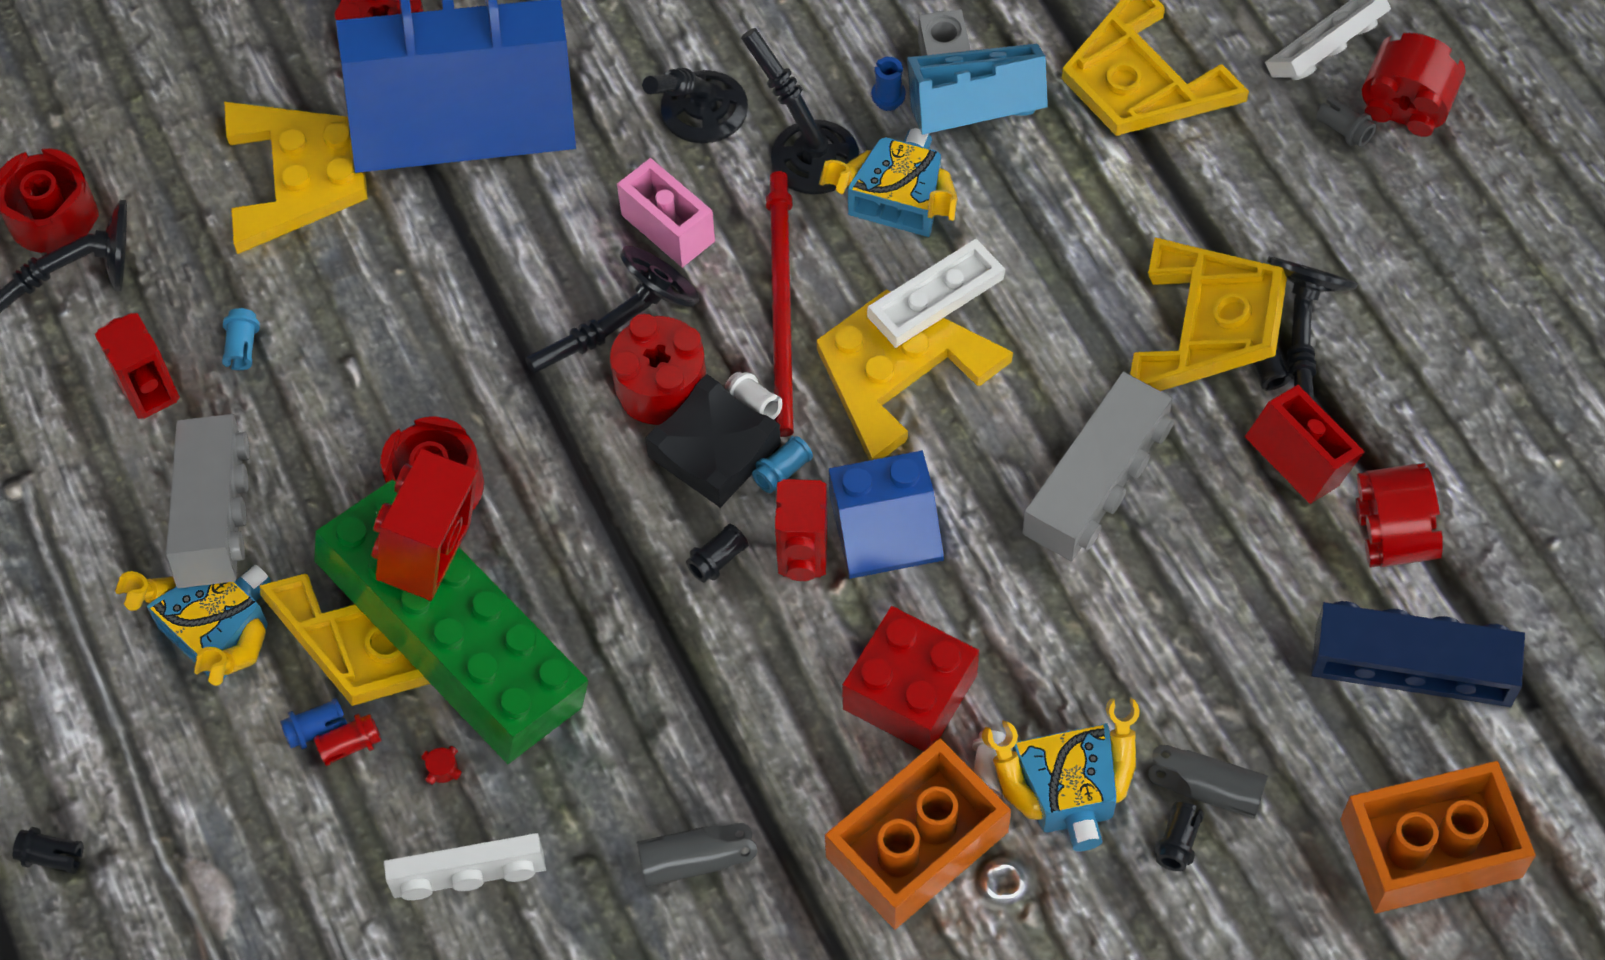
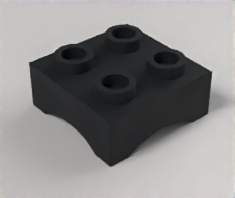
[645,374,781,508]

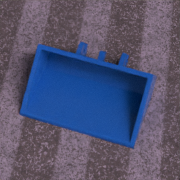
[336,0,576,173]

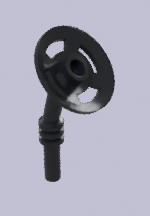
[741,28,859,194]
[642,68,748,144]
[0,200,127,313]
[525,246,700,374]
[1267,256,1358,400]

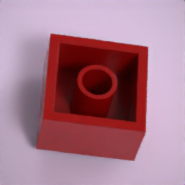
[371,449,478,601]
[842,606,979,751]

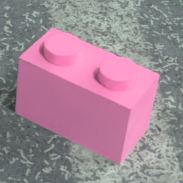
[617,157,715,268]

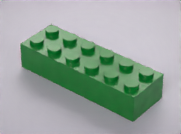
[314,479,589,765]

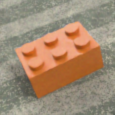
[825,738,1011,930]
[1340,761,1536,914]

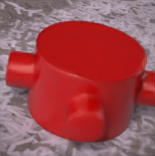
[422,746,462,785]

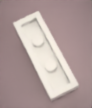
[1265,0,1391,80]
[867,239,1005,348]
[384,833,546,900]

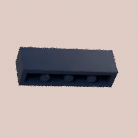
[1311,601,1525,707]

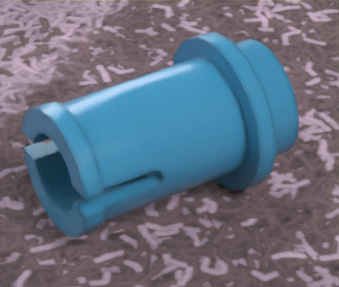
[222,308,260,370]
[752,436,813,493]

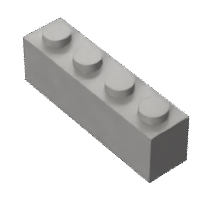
[1022,372,1174,562]
[166,414,250,589]

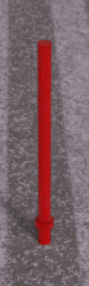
[766,171,794,437]

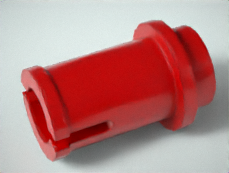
[314,713,382,766]

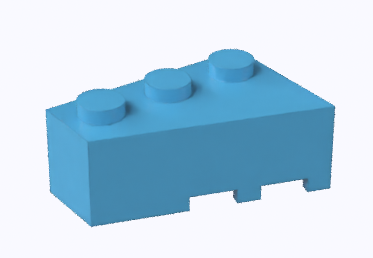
[907,44,1048,135]

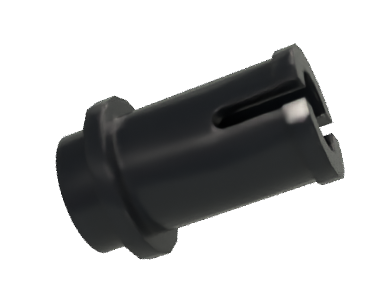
[1253,337,1290,391]
[686,524,749,583]
[1154,802,1204,872]
[12,827,84,874]

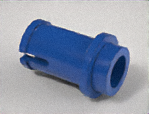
[871,57,906,111]
[280,698,347,750]

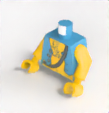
[819,128,958,237]
[115,564,272,686]
[981,697,1140,851]

